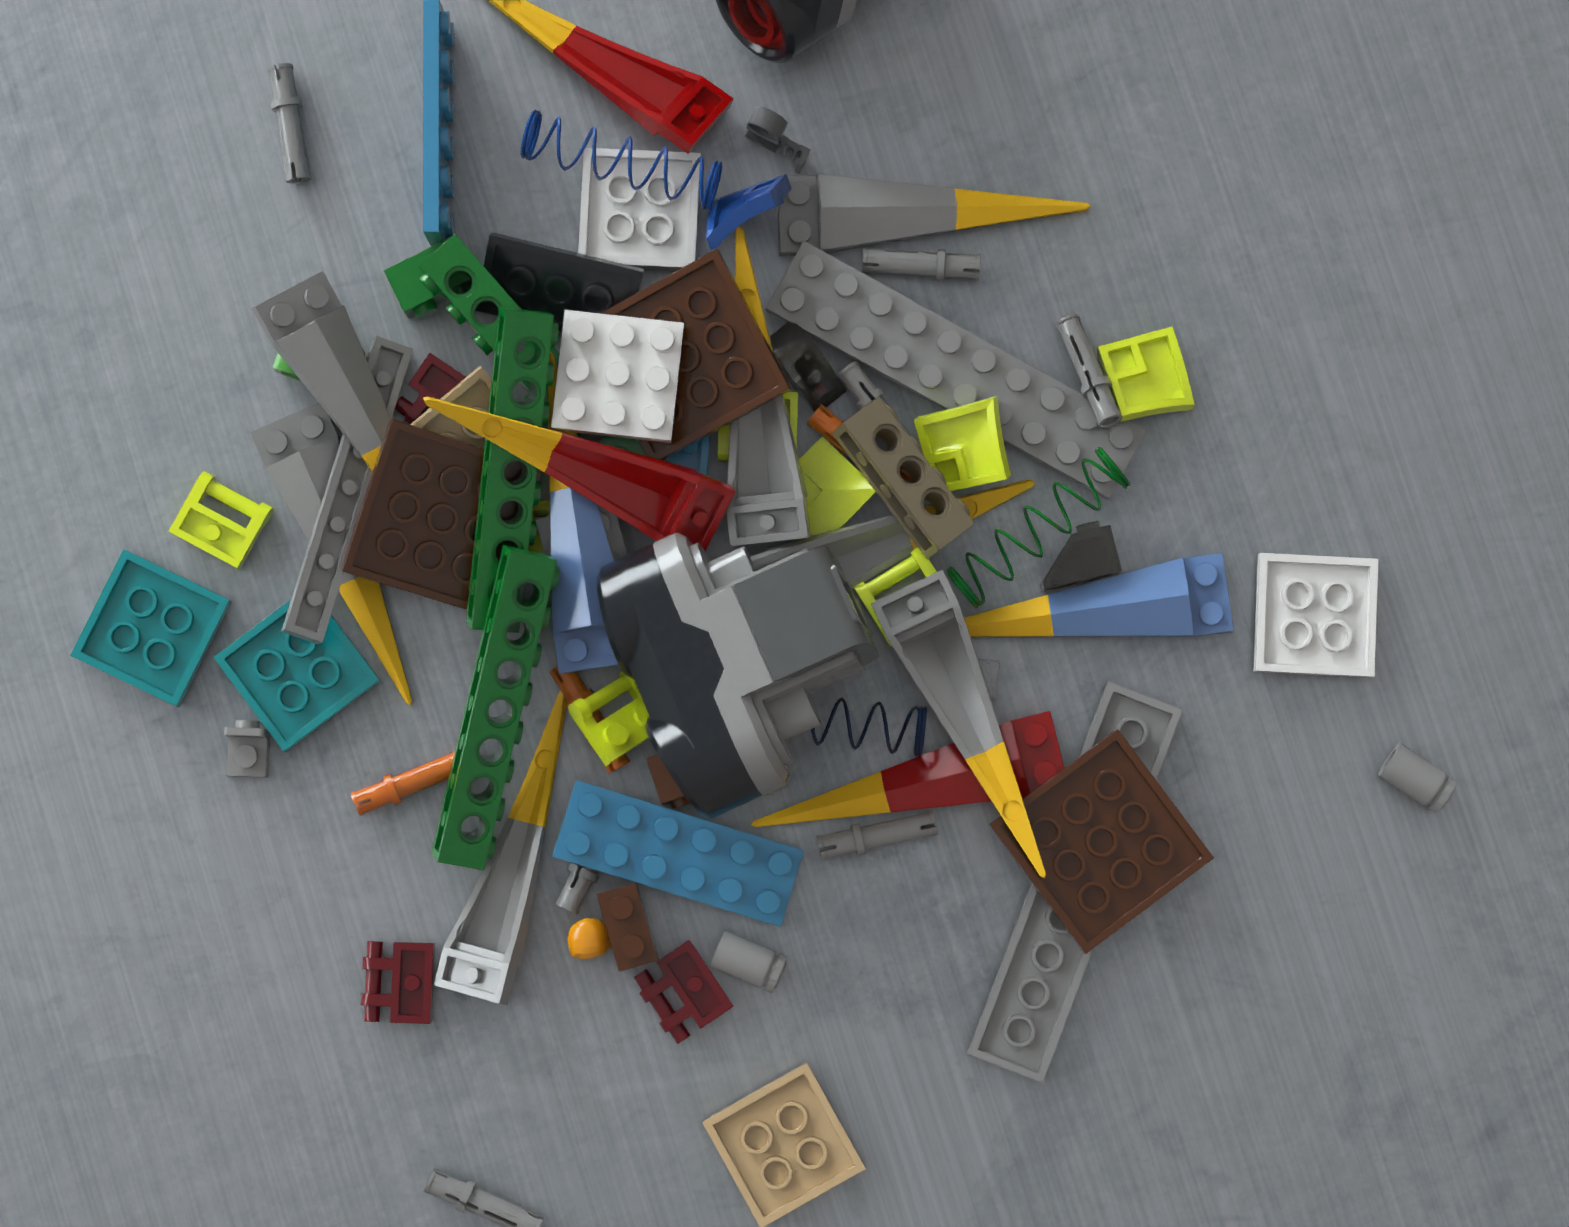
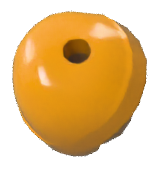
[567,918,611,960]

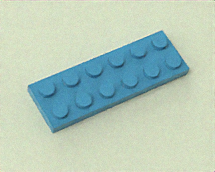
[423,0,455,246]
[552,780,804,927]

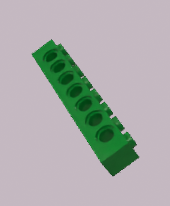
[419,234,646,456]
[466,307,558,633]
[431,545,560,870]

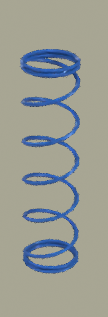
[520,109,723,211]

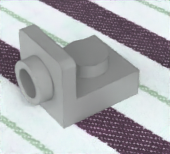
[224,720,270,778]

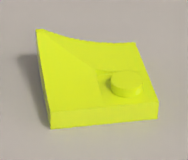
[1097,326,1195,422]
[914,396,1011,491]
[799,436,876,536]

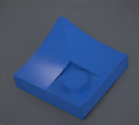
[706,174,792,250]

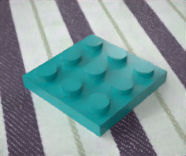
[70,549,232,707]
[213,599,381,752]

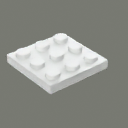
[578,148,701,270]
[551,310,684,443]
[1253,553,1379,678]

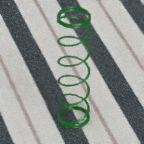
[946,447,1131,608]

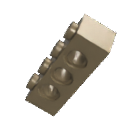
[832,397,975,559]

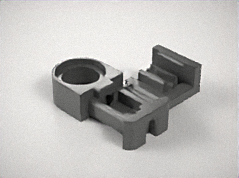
[745,106,811,174]

